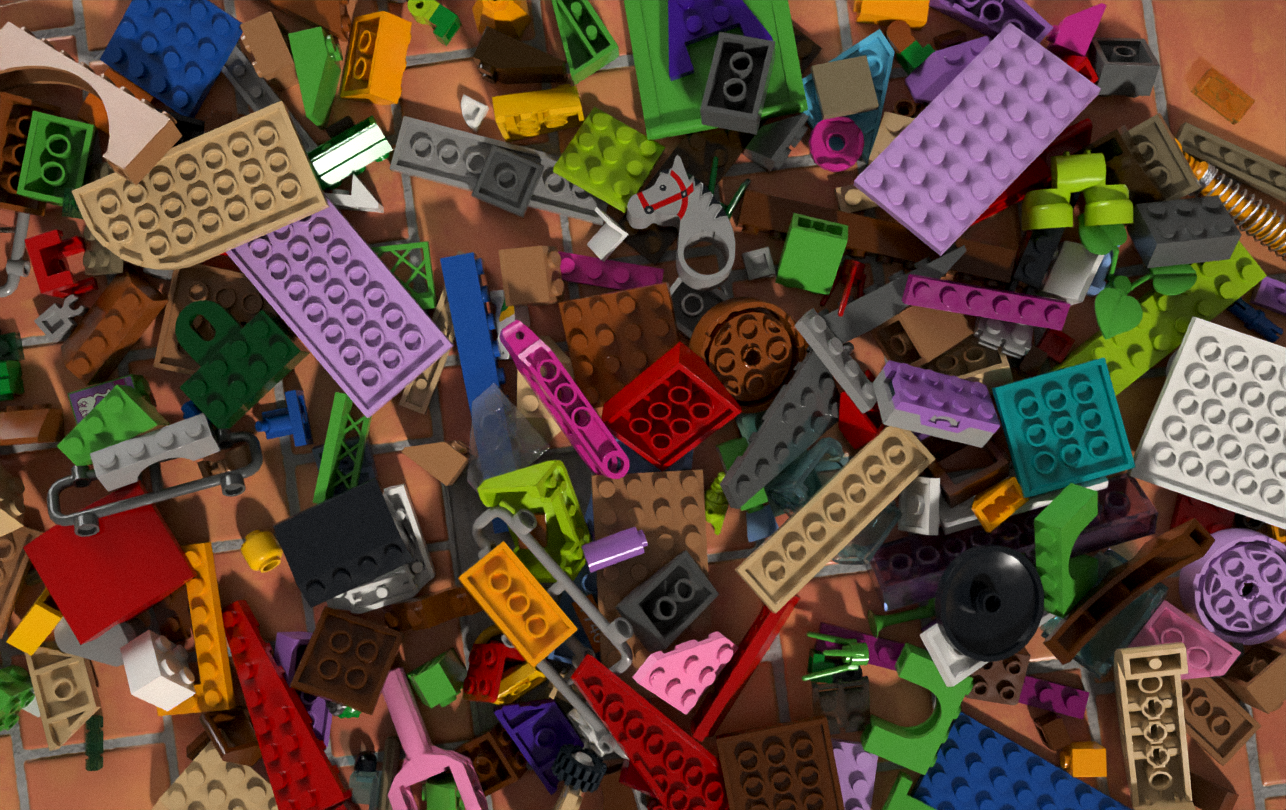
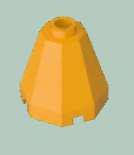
[472,0,531,40]

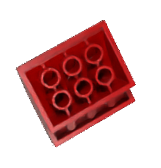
[23,480,197,645]

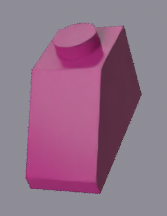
[1046,3,1107,58]

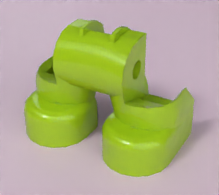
[1022,150,1133,230]

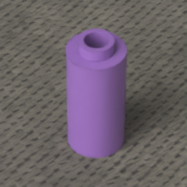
[581,526,648,573]

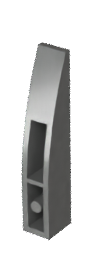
[818,243,966,344]

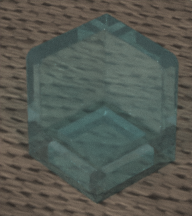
[349,770,382,810]

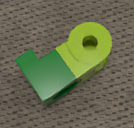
[408,0,462,46]

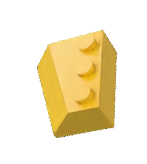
[492,84,585,143]

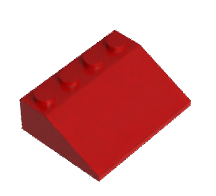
[601,341,742,471]

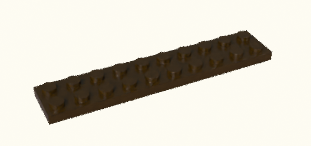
[618,26,822,266]

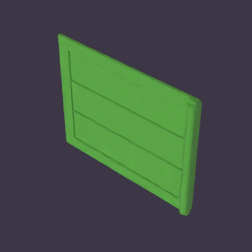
[624,0,808,140]

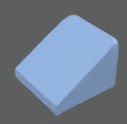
[746,505,779,542]

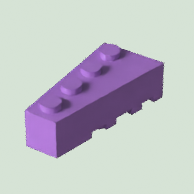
[929,0,1054,43]

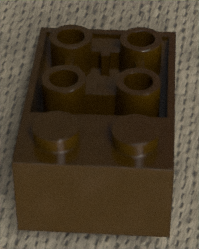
[1071,125,1166,210]

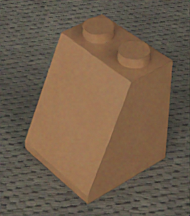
[870,305,974,367]

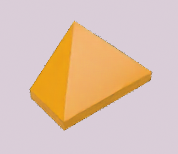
[971,476,1029,532]

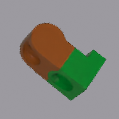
[884,20,935,76]

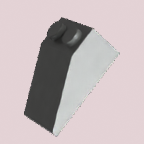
[615,550,719,652]

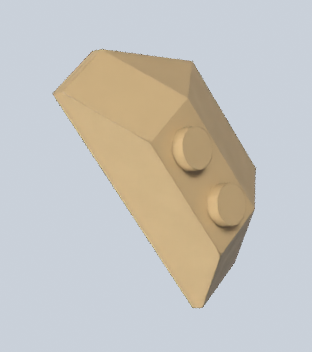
[516,336,575,445]

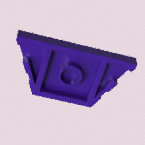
[493,698,584,795]

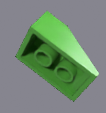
[288,26,343,130]

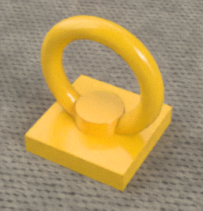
[472,624,548,705]

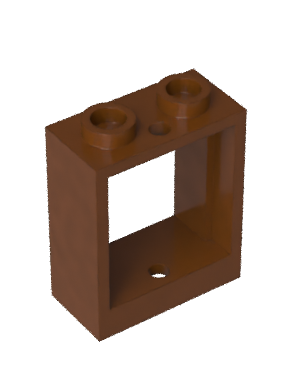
[924,436,1011,508]

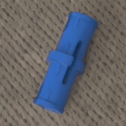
[1226,297,1283,343]

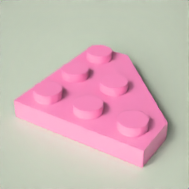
[1128,600,1241,680]
[632,631,739,715]

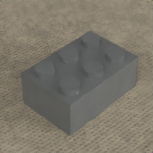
[700,32,775,135]
[1126,195,1241,268]

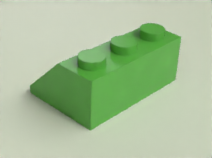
[17,111,97,210]
[422,773,465,810]

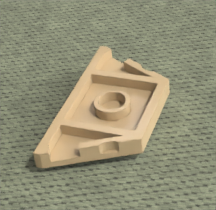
[24,647,101,751]

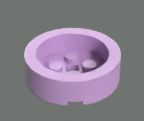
[1179,528,1286,645]

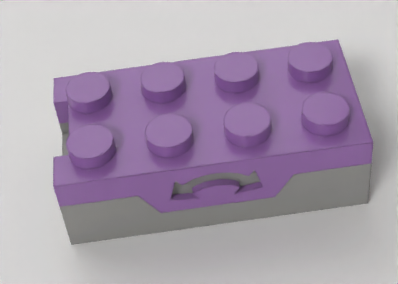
[872,360,1001,448]

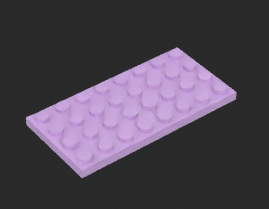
[854,23,1101,256]
[226,193,454,418]

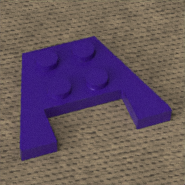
[668,0,773,81]

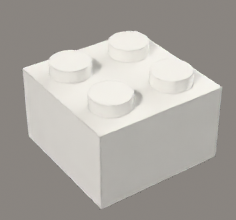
[120,630,196,711]

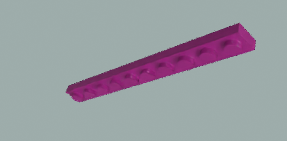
[814,622,1090,719]

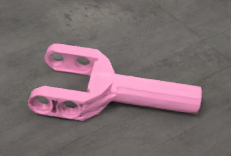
[382,667,488,810]

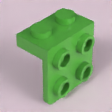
[0,664,35,732]

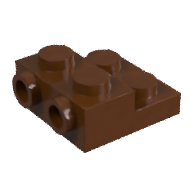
[453,722,528,797]

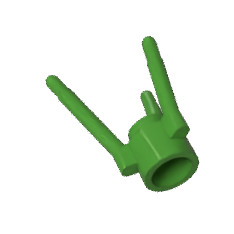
[802,631,869,681]

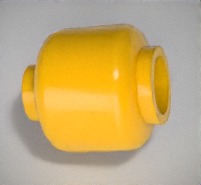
[240,530,283,573]

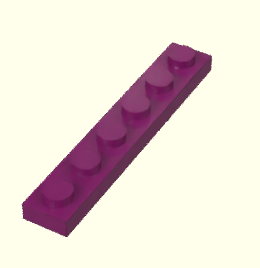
[902,274,1071,331]

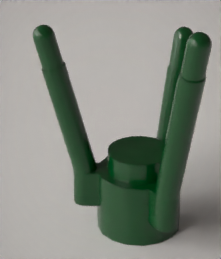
[708,156,751,220]

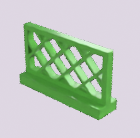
[372,241,438,309]

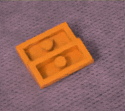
[77,68,157,136]

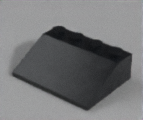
[273,477,416,608]

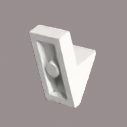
[325,174,384,213]

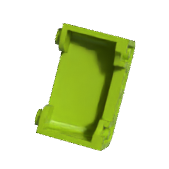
[477,460,592,583]

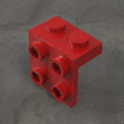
[463,640,526,703]

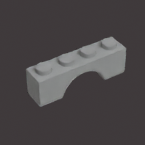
[90,413,221,492]

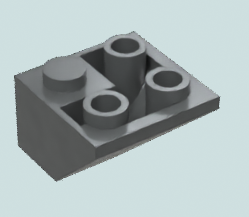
[743,113,809,174]

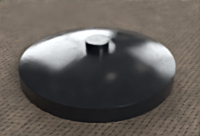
[935,544,1044,662]

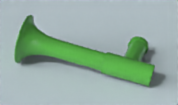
[867,590,937,638]

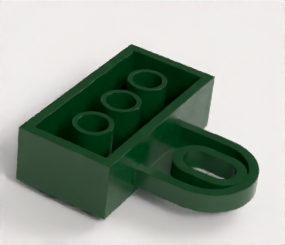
[175,300,310,429]

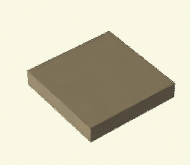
[811,55,879,120]

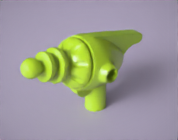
[704,471,728,535]

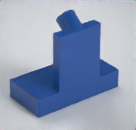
[255,390,314,447]

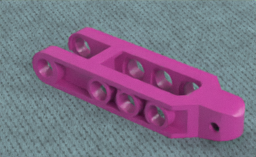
[499,320,630,479]

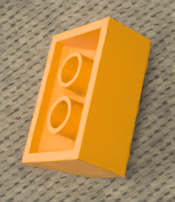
[340,11,412,105]

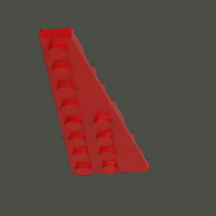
[221,600,352,810]
[570,654,730,810]

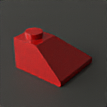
[838,369,886,450]

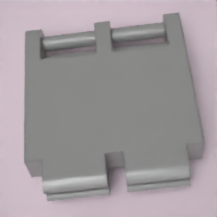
[973,316,1033,359]

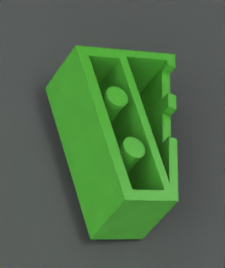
[551,0,619,86]

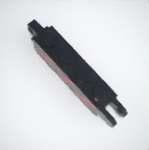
[1004,179,1081,295]

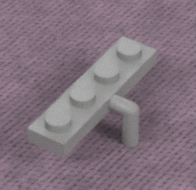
[794,308,877,414]

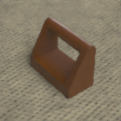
[199,705,262,767]

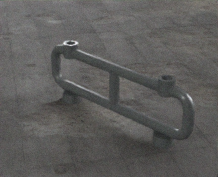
[47,428,263,537]

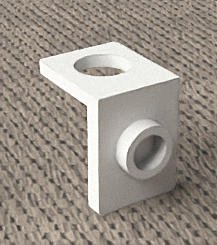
[587,207,628,261]

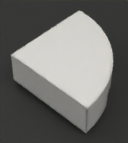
[461,94,489,133]

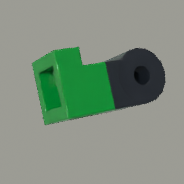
[807,649,862,685]

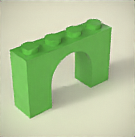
[1034,483,1098,619]
[860,642,973,775]

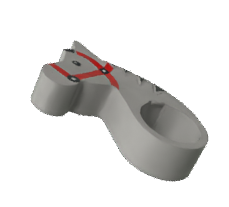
[626,155,735,291]

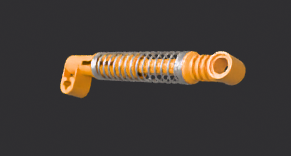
[1174,138,1286,262]

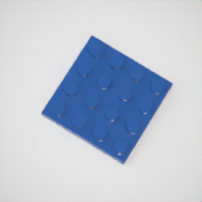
[100,0,243,118]

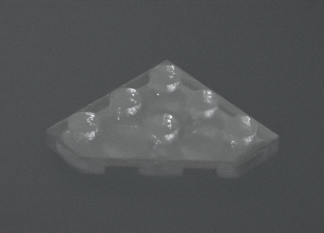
[467,383,551,495]

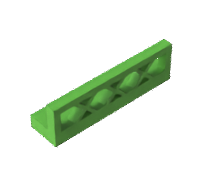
[313,392,372,504]

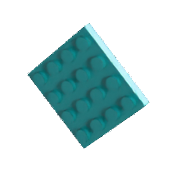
[992,358,1136,498]

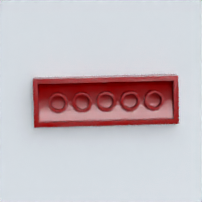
[690,595,800,742]

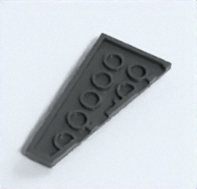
[720,345,840,509]

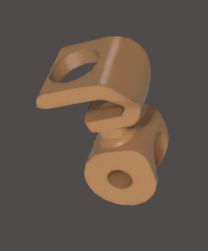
[197,445,251,478]

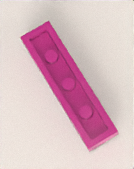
[558,251,664,291]

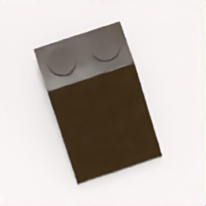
[473,26,568,84]

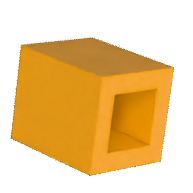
[1059,741,1107,777]

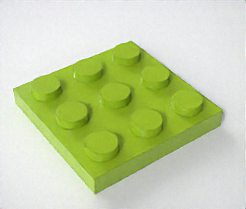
[553,106,665,213]

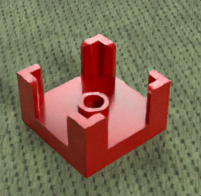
[24,229,99,299]

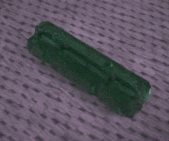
[85,715,103,771]

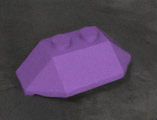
[905,36,993,104]

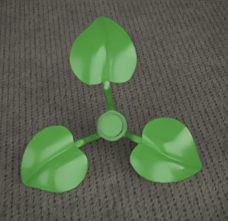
[1077,213,1197,339]

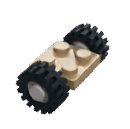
[551,744,607,810]

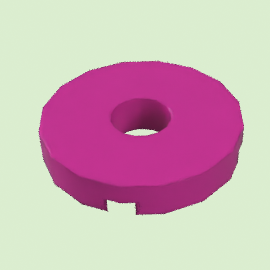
[808,116,865,172]

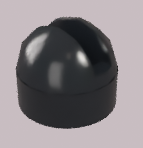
[354,751,377,772]

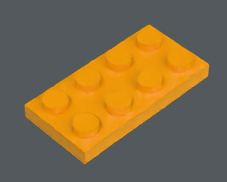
[458,541,578,669]

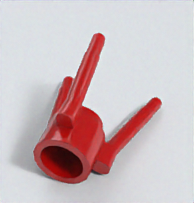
[820,259,867,316]

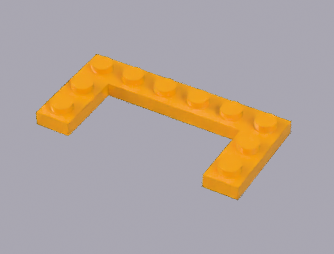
[156,541,236,716]

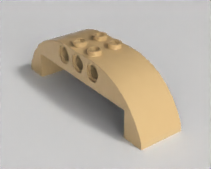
[1114,642,1196,810]

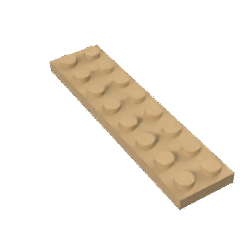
[735,425,935,613]

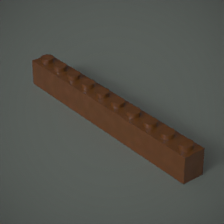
[736,190,1017,289]

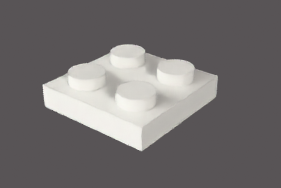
[898,476,941,535]

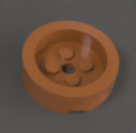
[689,297,805,413]

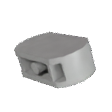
[54,616,147,667]

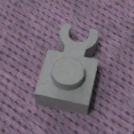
[34,294,89,343]

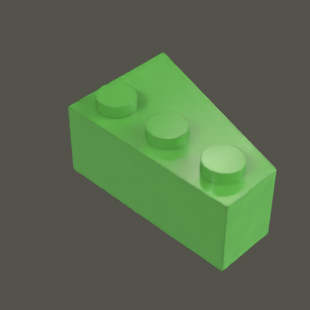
[57,385,171,466]
[406,647,467,708]

